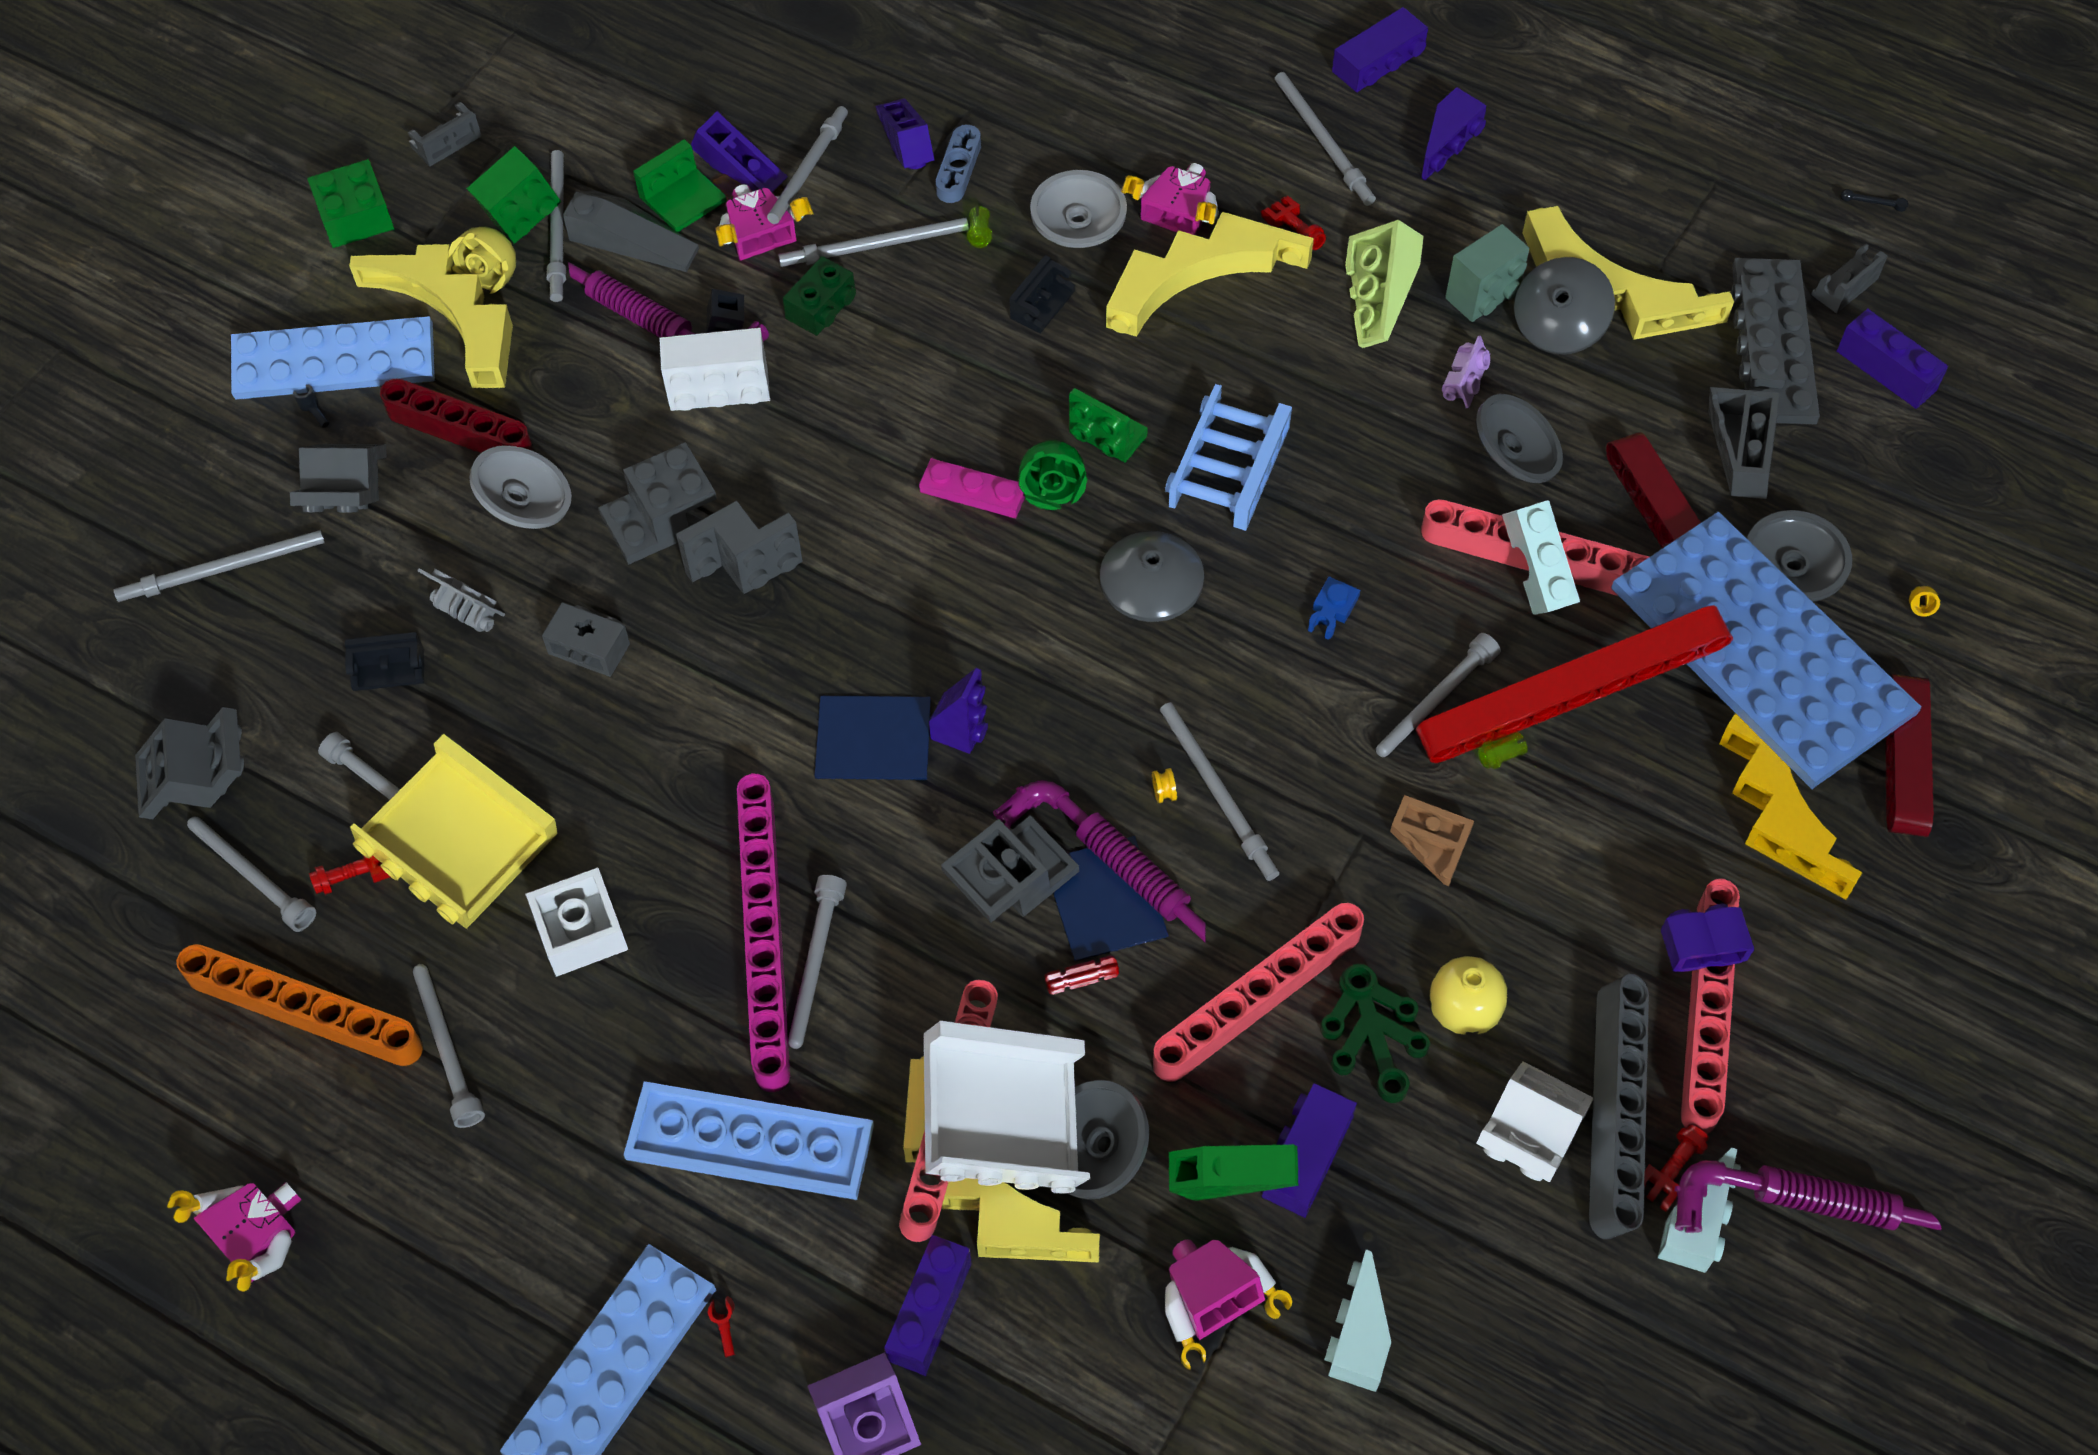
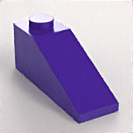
[875,98,934,169]
[691,111,788,193]

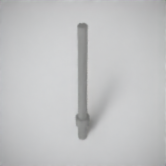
[1275,72,1376,206]
[767,106,848,224]
[547,150,566,302]
[778,218,969,267]
[114,530,325,602]
[1160,702,1279,881]

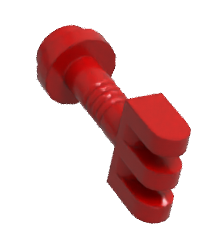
[1261,196,1326,251]
[309,855,390,895]
[1644,1124,1709,1212]

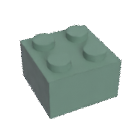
[1446,224,1529,322]

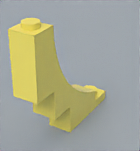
[1522,206,1734,340]
[1106,212,1314,337]
[903,1056,1100,1262]

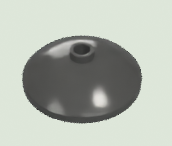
[1514,257,1615,355]
[1476,394,1563,483]
[1747,510,1852,602]
[1100,531,1204,622]
[1068,1080,1149,1199]

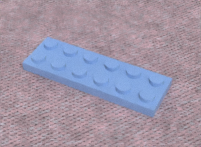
[231,316,435,400]
[624,1081,874,1200]
[500,1244,716,1455]

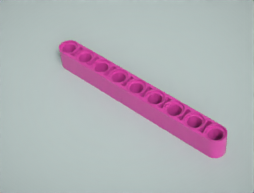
[737,773,790,1092]

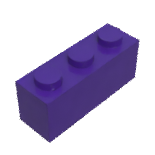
[1332,7,1428,93]
[1837,308,1948,409]
[1262,1083,1357,1218]
[884,1235,971,1376]

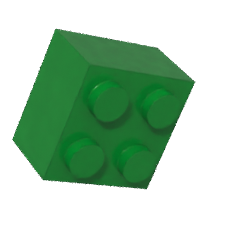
[466,146,562,244]
[307,159,394,248]

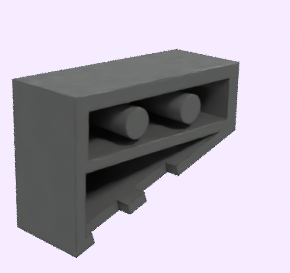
[1708,387,1780,499]

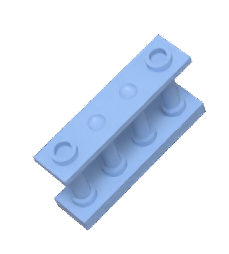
[1165,384,1292,531]

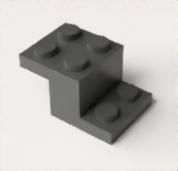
[598,442,717,565]
[290,444,387,513]
[676,501,803,594]
[135,707,244,819]
[941,815,1080,923]

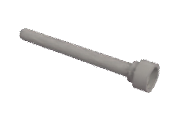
[1376,633,1501,757]
[318,732,400,800]
[187,817,316,932]
[788,875,847,1049]
[413,964,485,1128]

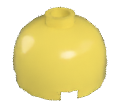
[448,227,516,294]
[1429,956,1507,1035]

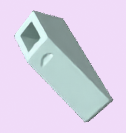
[1658,1147,1741,1273]
[1324,1250,1391,1392]

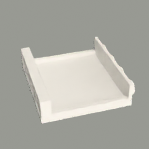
[924,1021,1090,1194]

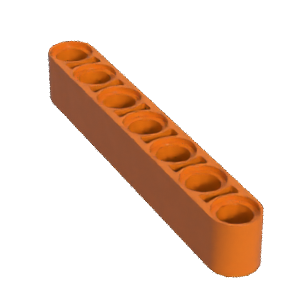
[176,944,423,1066]

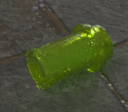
[967,206,992,248]
[1478,732,1528,769]

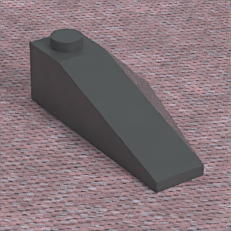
[563,190,699,272]

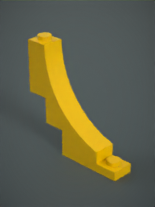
[1719,713,1862,900]

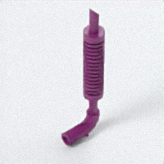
[568,262,769,342]
[993,780,1206,943]
[1675,1161,1942,1233]

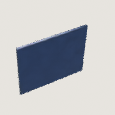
[815,696,931,780]
[1053,836,1169,962]

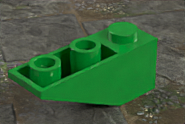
[1169,1144,1298,1201]

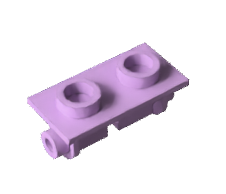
[1442,336,1490,408]

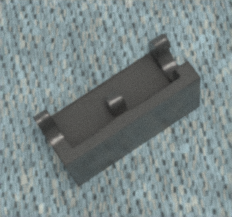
[407,102,482,167]
[1811,244,1888,314]

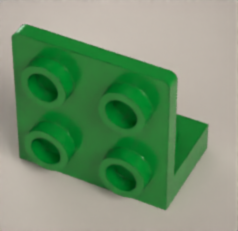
[633,139,726,232]
[1069,388,1148,463]

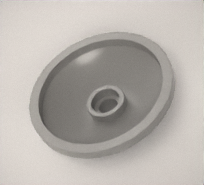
[1030,170,1127,248]
[469,446,572,529]

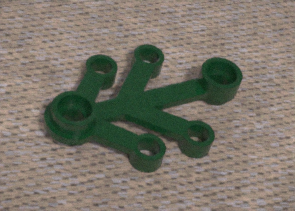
[1320,964,1430,1103]

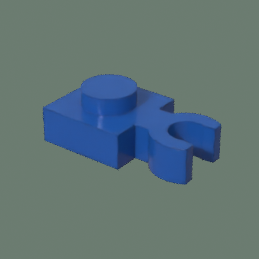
[1308,577,1360,640]

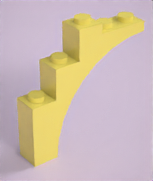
[349,244,513,388]

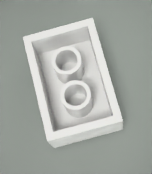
[660,328,770,411]

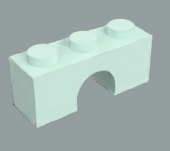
[1502,500,1580,615]

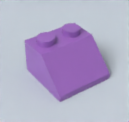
[808,1353,921,1455]

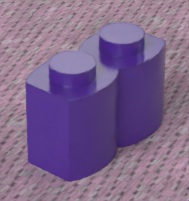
[1660,904,1754,972]

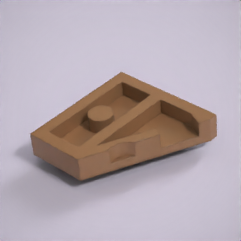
[1390,795,1474,886]

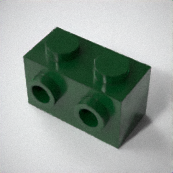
[783,256,856,336]

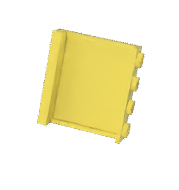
[350,734,558,929]

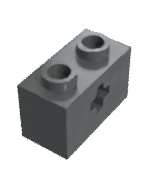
[542,602,630,677]

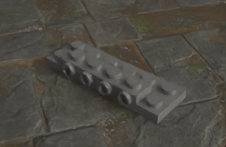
[1731,258,1820,424]

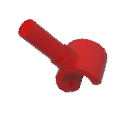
[708,1296,735,1357]

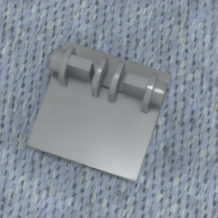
[418,568,505,632]

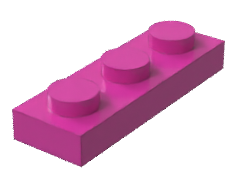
[919,458,1025,519]

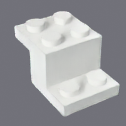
[1476,1061,1593,1182]

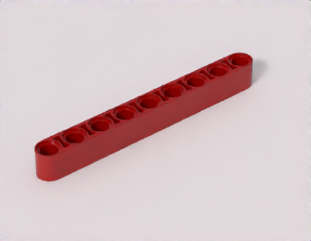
[1416,605,1733,763]

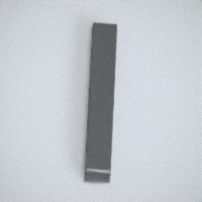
[1589,974,1649,1240]

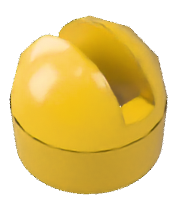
[1909,586,1940,617]

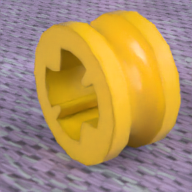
[1152,768,1177,803]

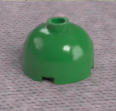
[1018,440,1087,510]

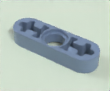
[936,125,981,203]

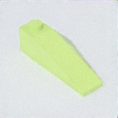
[1345,220,1424,348]

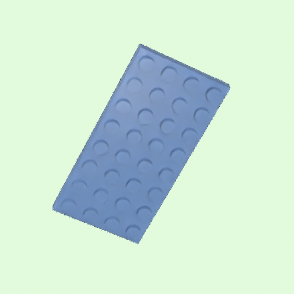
[1611,512,1922,789]

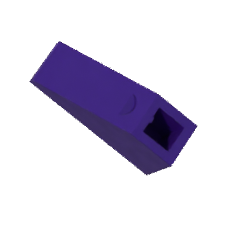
[1421,87,1487,180]
[929,668,988,754]

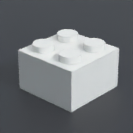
[526,868,628,977]

